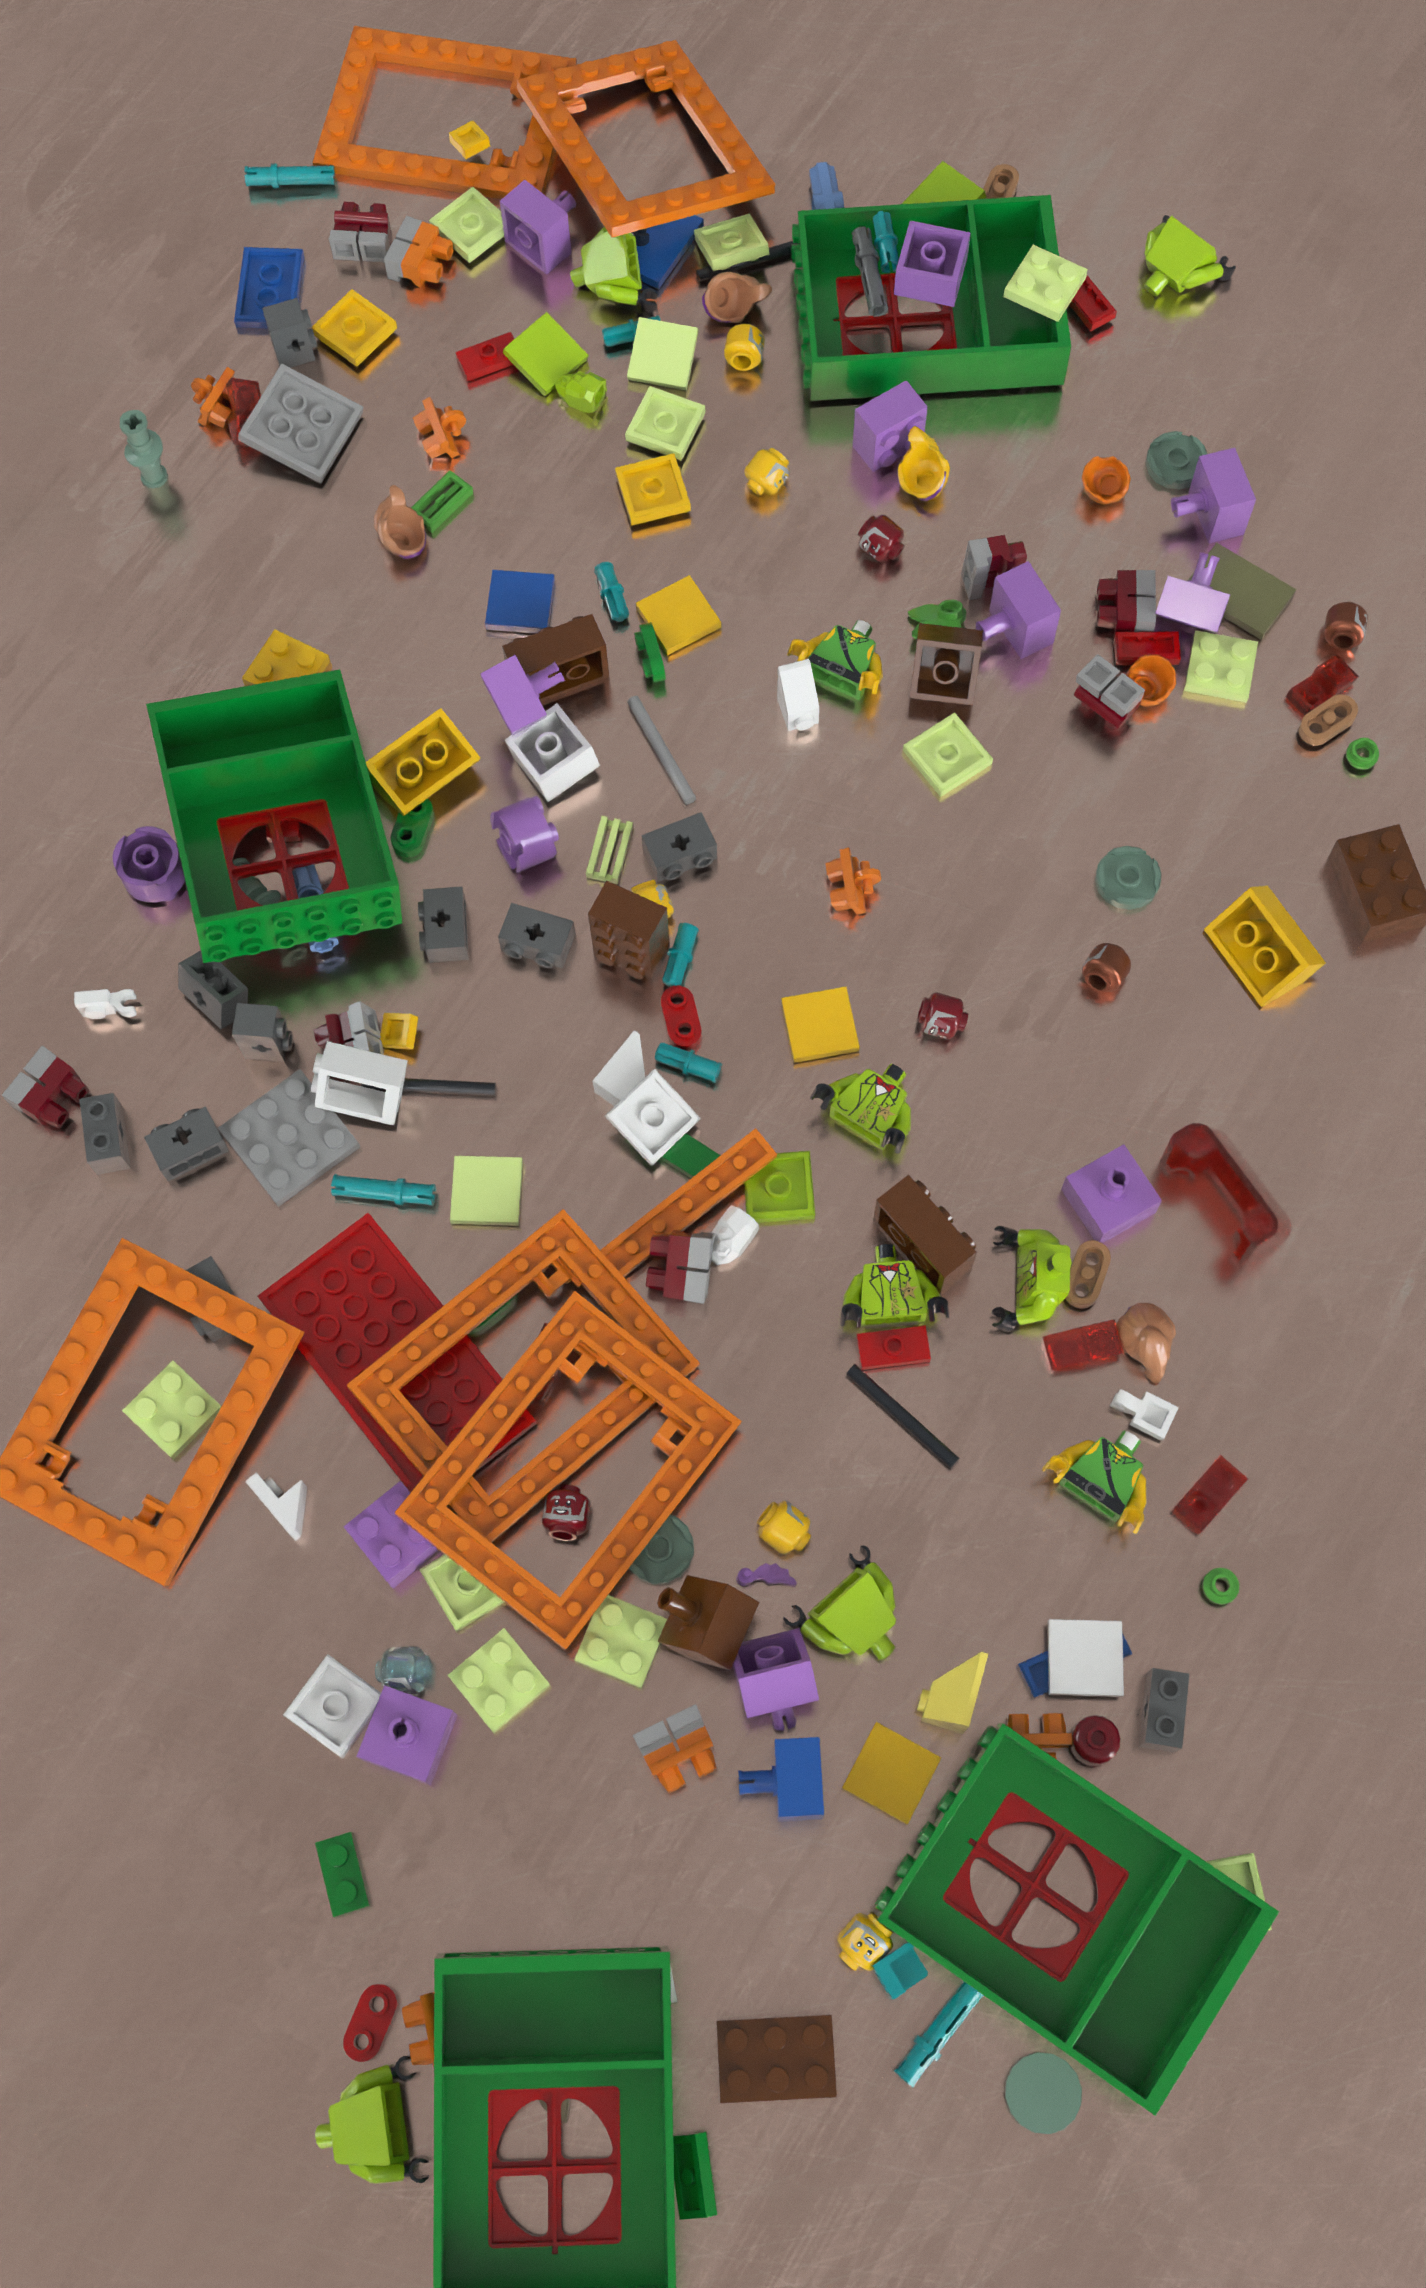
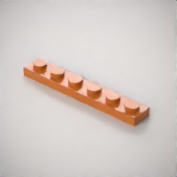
[600,1128,777,1277]

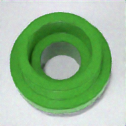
[1346,738,1379,770]
[1202,1568,1239,1605]

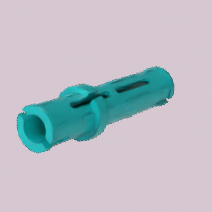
[244,163,335,188]
[331,1174,436,1206]
[894,1981,984,2088]

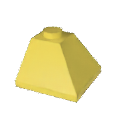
[917,1652,988,1734]

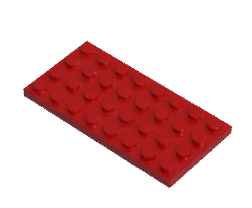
[257,1212,537,1493]

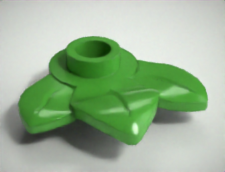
[908,600,966,639]

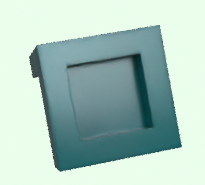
[873,1942,928,2000]

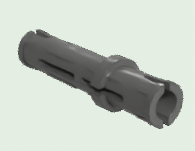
[852,227,888,317]

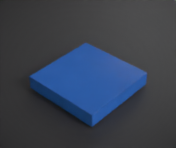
[485,570,555,633]

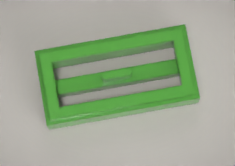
[411,470,473,533]

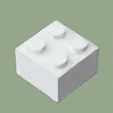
[505,703,600,802]

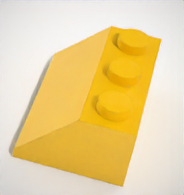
[366,708,481,816]
[1204,886,1326,1007]

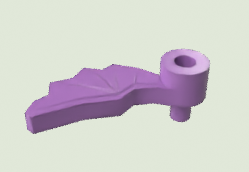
[736,1563,797,1587]

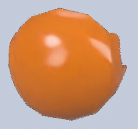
[1082,456,1131,504]
[1126,655,1176,707]

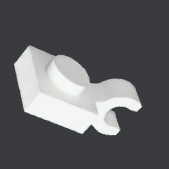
[74,989,137,1019]
[1110,1389,1179,1441]

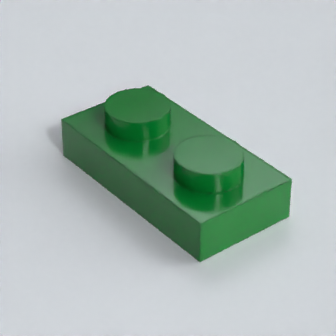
[315,1832,371,1918]
[673,2132,717,2220]

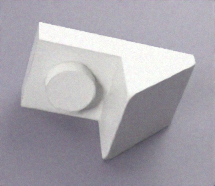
[245,1472,307,1541]

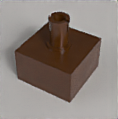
[910,623,983,705]
[657,1575,759,1670]

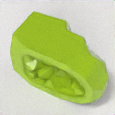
[555,371,607,413]

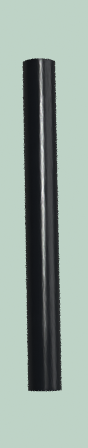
[696,241,797,282]
[361,1078,497,1096]
[846,1364,960,1469]

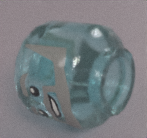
[375,1646,432,1694]

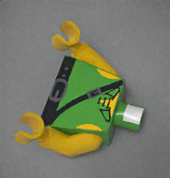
[786,620,883,701]
[1042,1430,1146,1534]

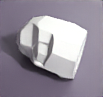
[711,1205,759,1265]

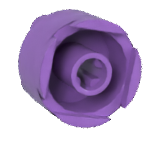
[490,796,559,873]
[113,826,185,902]

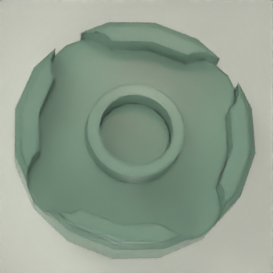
[1145,431,1207,490]
[1095,846,1162,910]
[629,1515,694,1585]
[1005,2052,1082,2134]

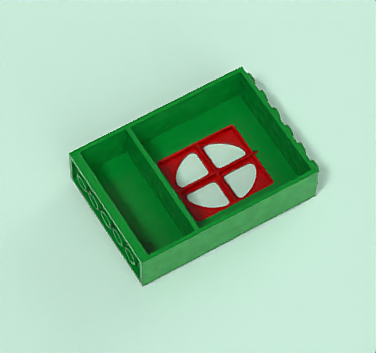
[791,195,1071,401]
[146,669,402,963]
[874,1723,1279,2116]
[433,1946,676,2288]

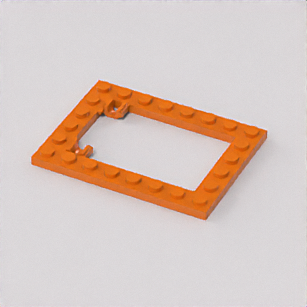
[312,26,577,199]
[517,40,775,238]
[347,1209,700,1543]
[0,1238,305,1586]
[394,1291,742,1650]

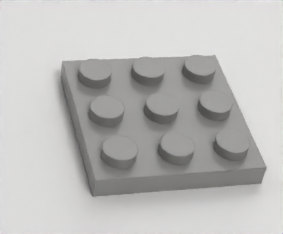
[238,363,364,484]
[218,1069,360,1207]

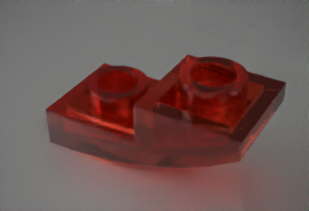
[226,378,261,446]
[1285,655,1359,716]
[1043,1319,1124,1371]
[1174,1455,1248,1532]

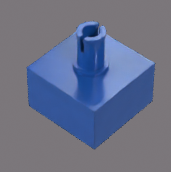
[738,1737,824,1822]

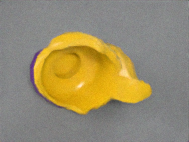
[898,426,950,501]

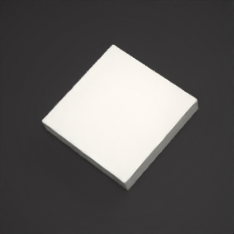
[605,1069,701,1165]
[1048,1619,1124,1697]
[283,1654,381,1758]

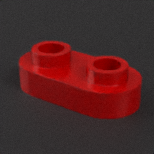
[661,985,702,1051]
[343,1984,399,2062]

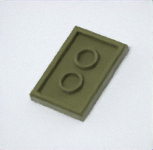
[1188,542,1297,640]

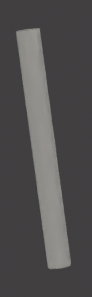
[627,696,696,805]

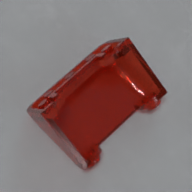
[1160,1123,1292,1270]

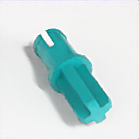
[873,211,899,273]
[602,315,661,347]
[594,562,629,623]
[662,923,699,987]
[655,1043,722,1083]

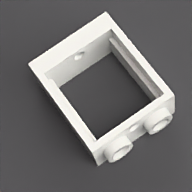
[311,1041,408,1125]

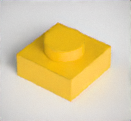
[449,120,490,159]
[379,1013,418,1049]

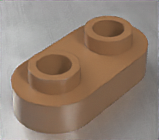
[983,164,1019,199]
[1299,694,1358,746]
[1066,1240,1111,1309]

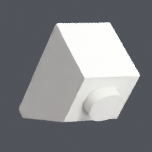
[777,659,819,731]
[593,1030,645,1106]

